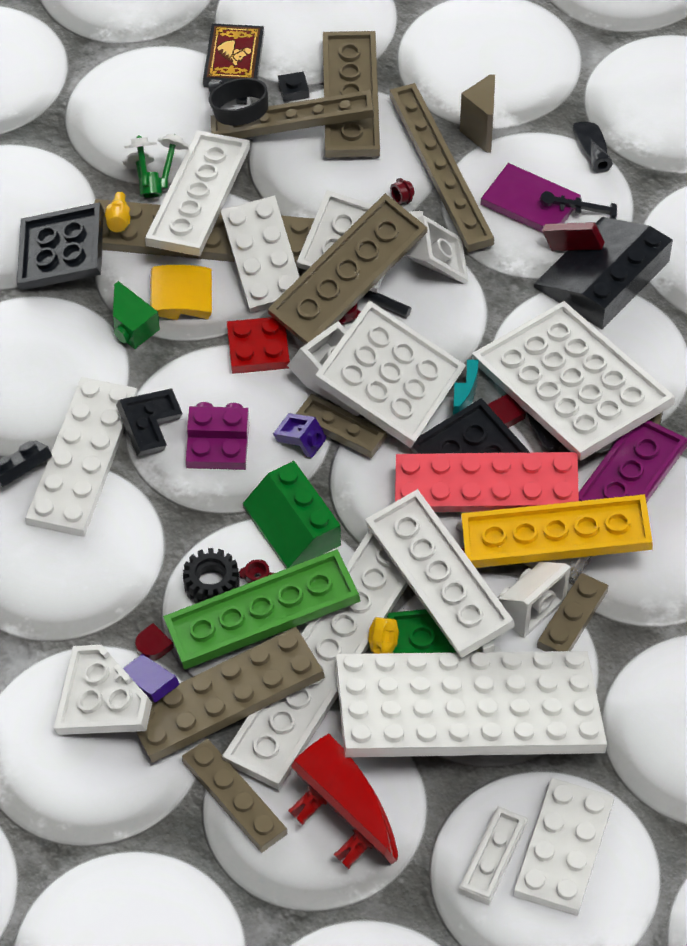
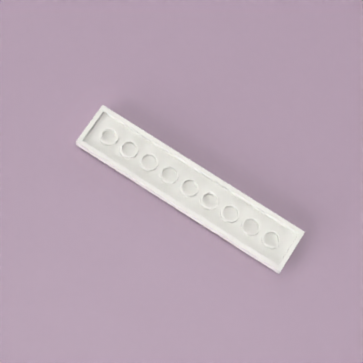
[222,529,408,790]

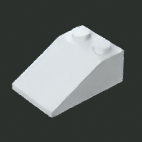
[287,321,360,416]

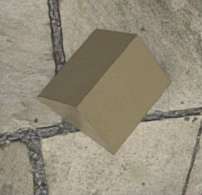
[460,74,495,153]

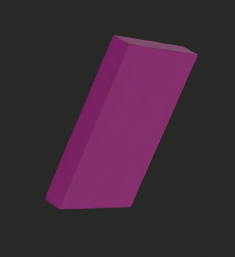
[481,163,581,233]

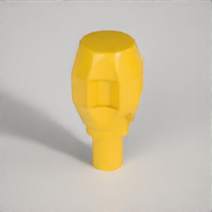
[105,192,130,233]
[368,617,399,654]

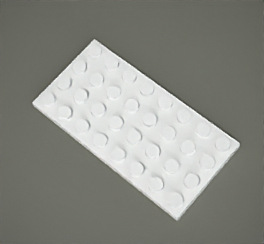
[335,651,607,757]

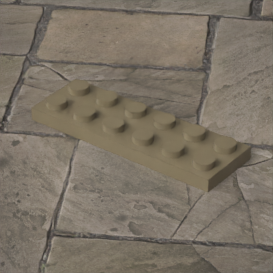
[323,31,380,158]
[268,193,428,344]
[136,627,325,763]

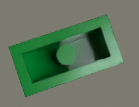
[113,281,160,349]

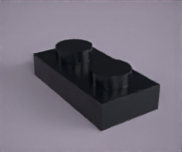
[0,440,52,487]

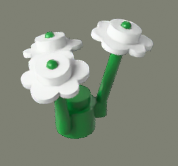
[122,134,189,198]

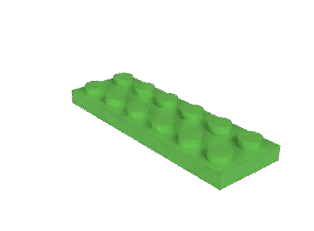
[163,549,361,670]

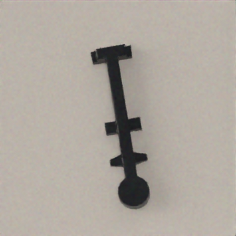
[540,191,617,219]

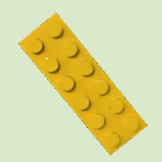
[461,494,653,568]

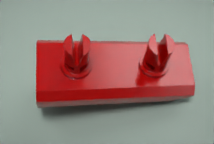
[288,734,398,869]

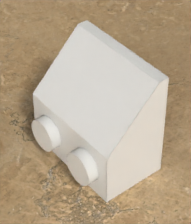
[498,562,571,638]

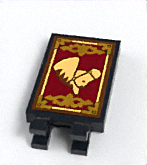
[203,23,264,105]

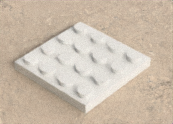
[312,300,466,448]

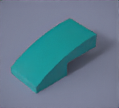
[453,359,479,415]

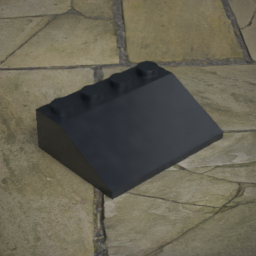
[534,217,673,329]

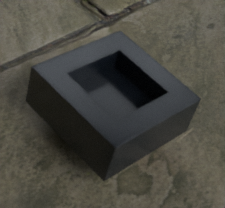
[278,71,309,102]

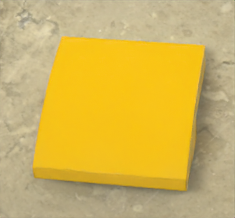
[150,265,212,320]

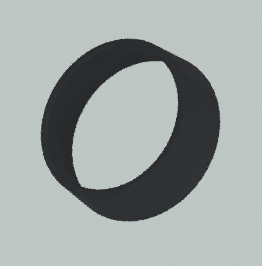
[208,78,268,126]

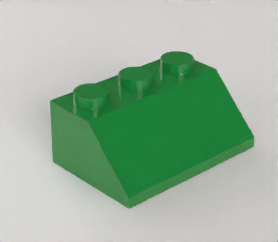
[243,461,341,569]

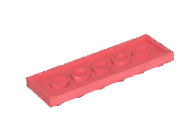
[395,452,579,512]

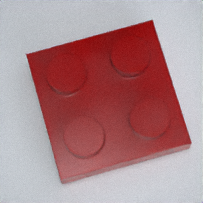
[227,317,290,374]

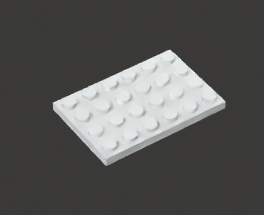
[472,301,675,461]

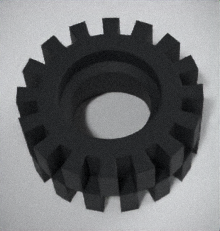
[183,548,239,604]

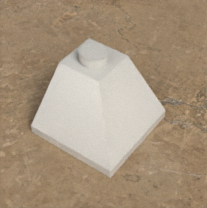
[404,215,469,284]

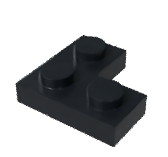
[116,388,183,457]

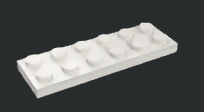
[145,131,250,256]
[25,377,138,537]
[365,489,515,658]

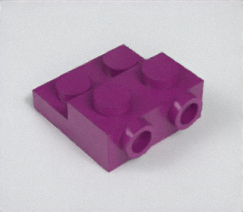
[186,402,249,470]

